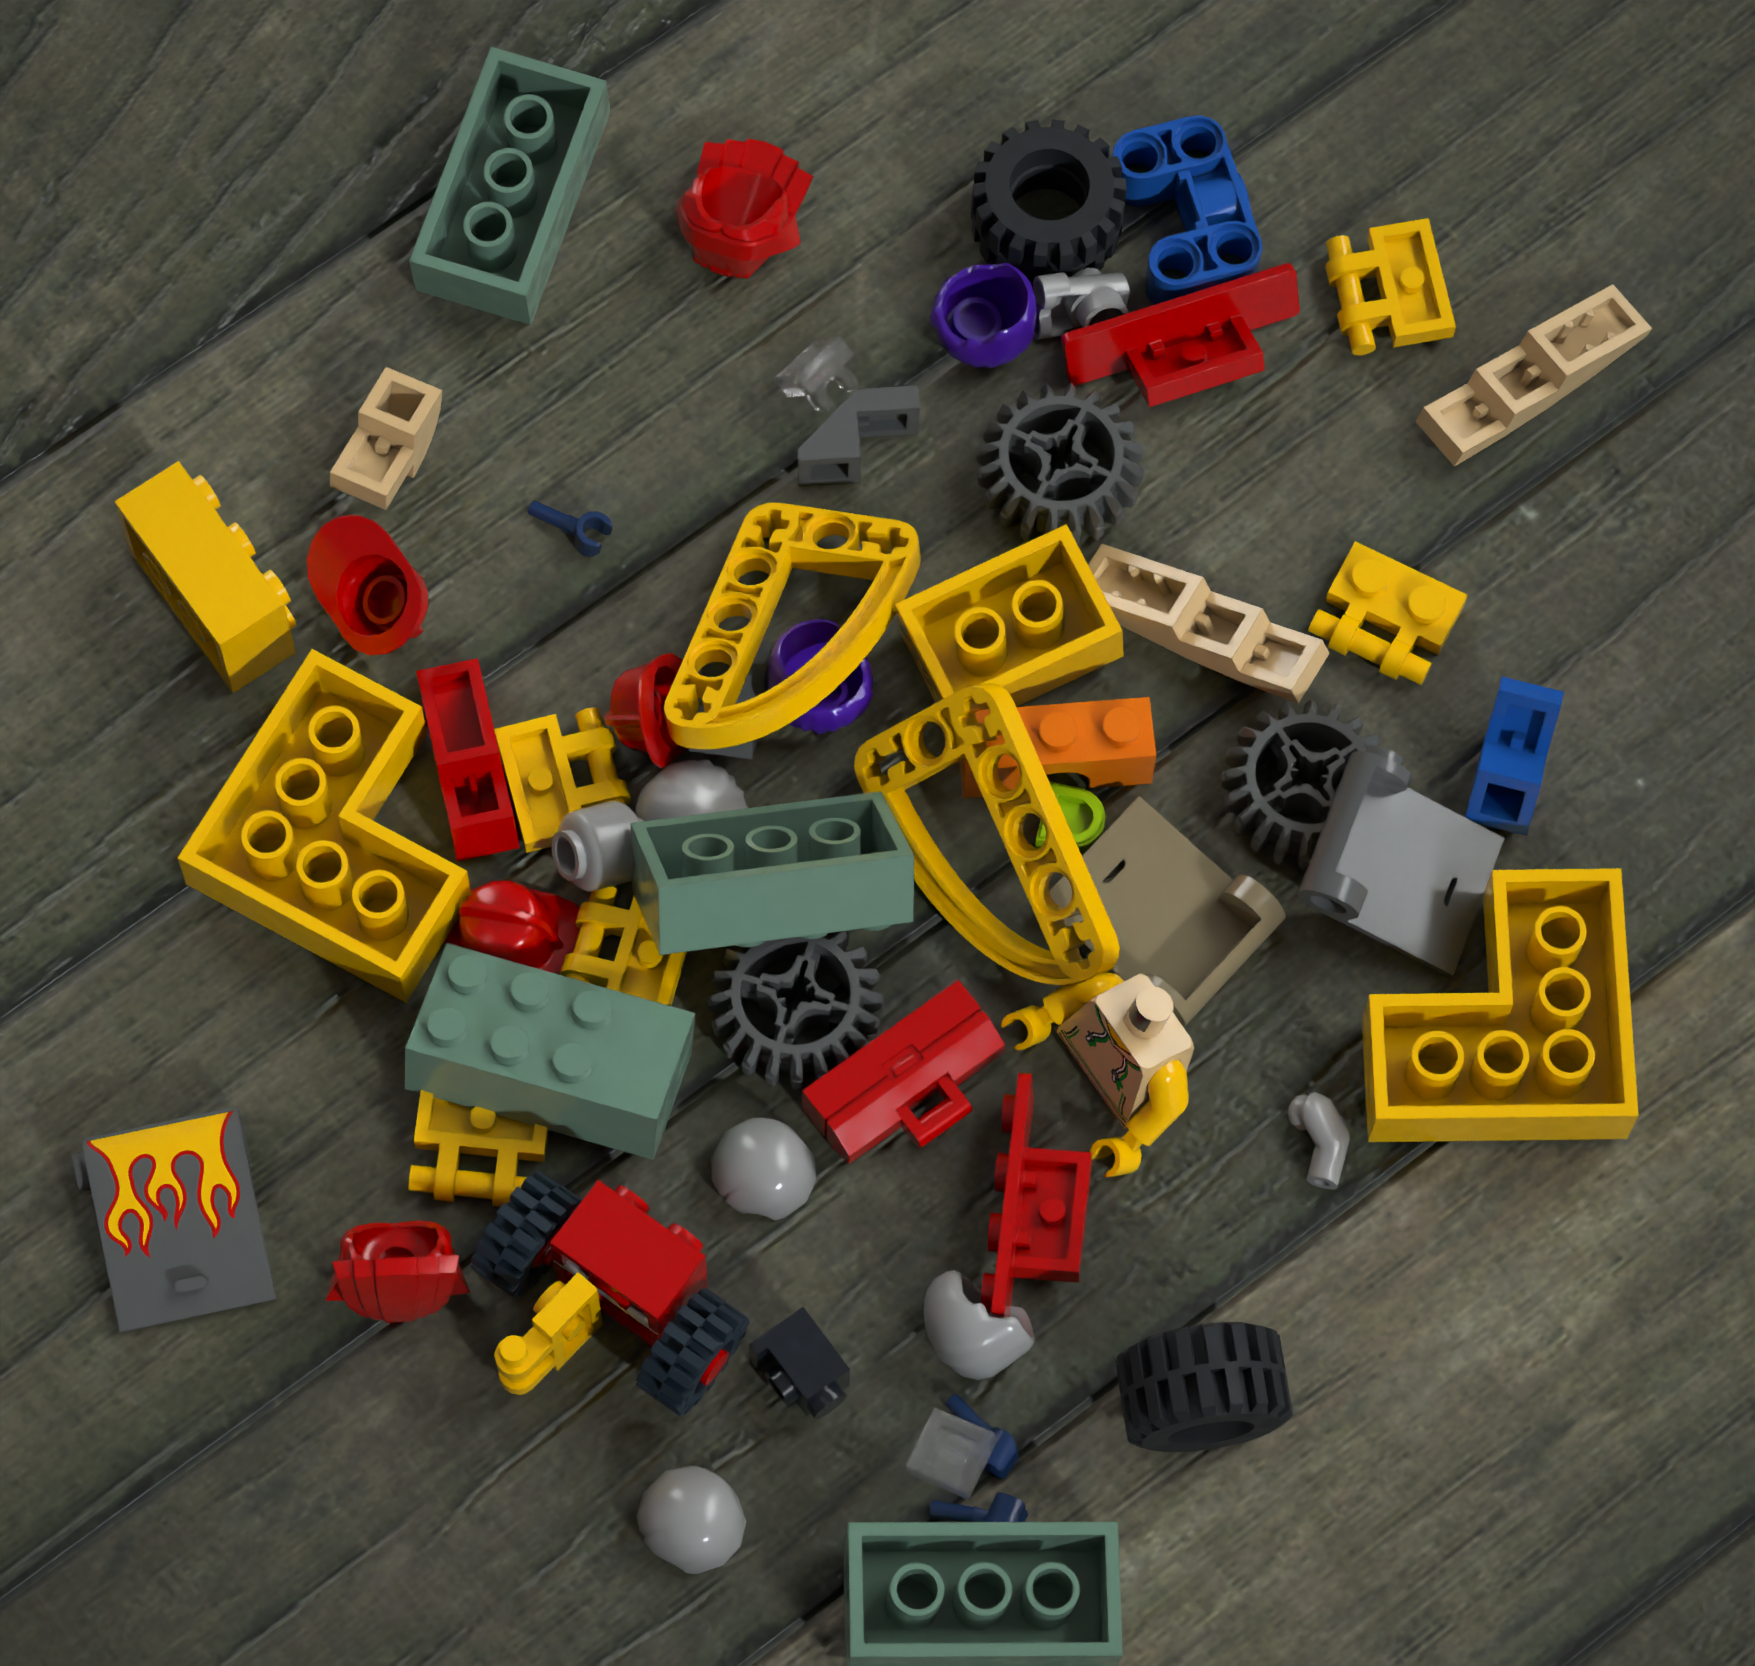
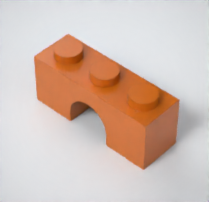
[959,697,1156,798]

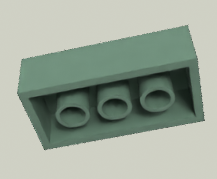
[409,47,610,325]
[630,792,914,955]
[405,943,695,1160]
[843,1522,1123,1666]

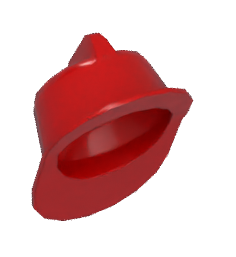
[307,515,429,656]
[603,653,693,768]
[444,880,580,975]

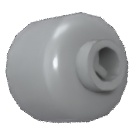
[552,801,644,892]

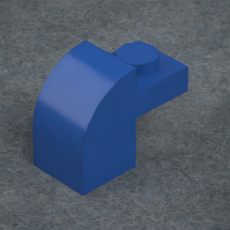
[1465,676,1564,836]

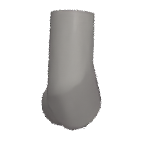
[1288,1092,1350,1189]

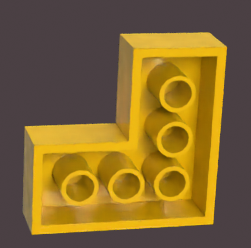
[178,649,471,1003]
[1362,868,1639,1142]

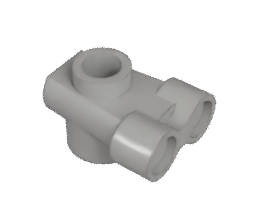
[1033,268,1130,340]

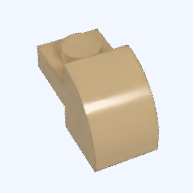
[330,367,442,510]

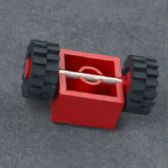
[471,1171,750,1417]

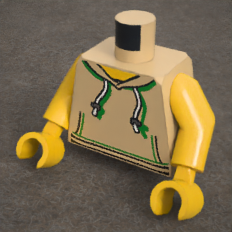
[1001,972,1194,1178]

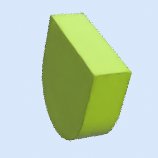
[1035,781,1106,853]

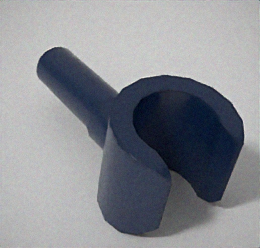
[528,500,613,557]
[946,1394,1019,1479]
[930,1492,1028,1522]

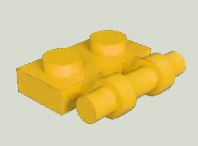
[1325,218,1456,356]
[1308,541,1468,685]
[494,708,631,853]
[560,886,687,1006]
[409,1090,549,1207]
[494,1272,603,1395]

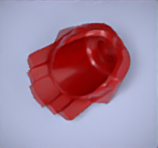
[675,138,813,279]
[325,1220,471,1323]

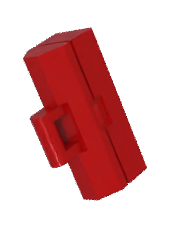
[802,979,1005,1164]

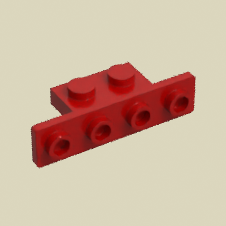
[1061,263,1300,407]
[981,1073,1092,1318]

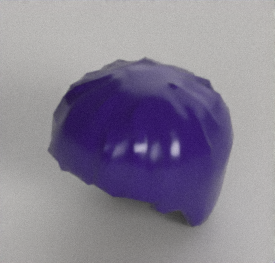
[930,263,1037,368]
[765,619,873,734]

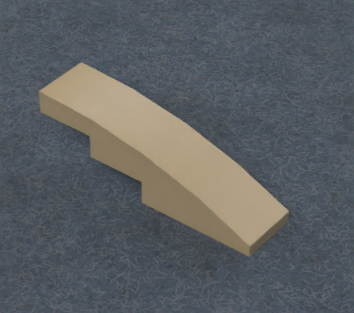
[1415,284,1652,467]
[1088,544,1330,704]

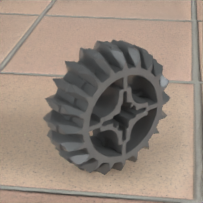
[976,382,1144,545]
[1220,698,1380,870]
[708,931,883,1090]

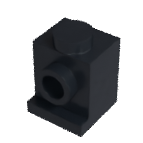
[749,1307,850,1419]

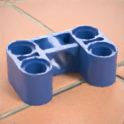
[1112,115,1262,305]

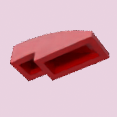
[416,658,520,861]

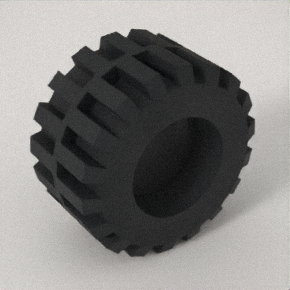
[971,119,1126,285]
[1115,1322,1293,1452]

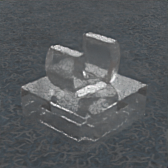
[774,336,859,413]
[906,1407,997,1500]

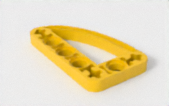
[664,503,921,749]
[854,683,1120,985]

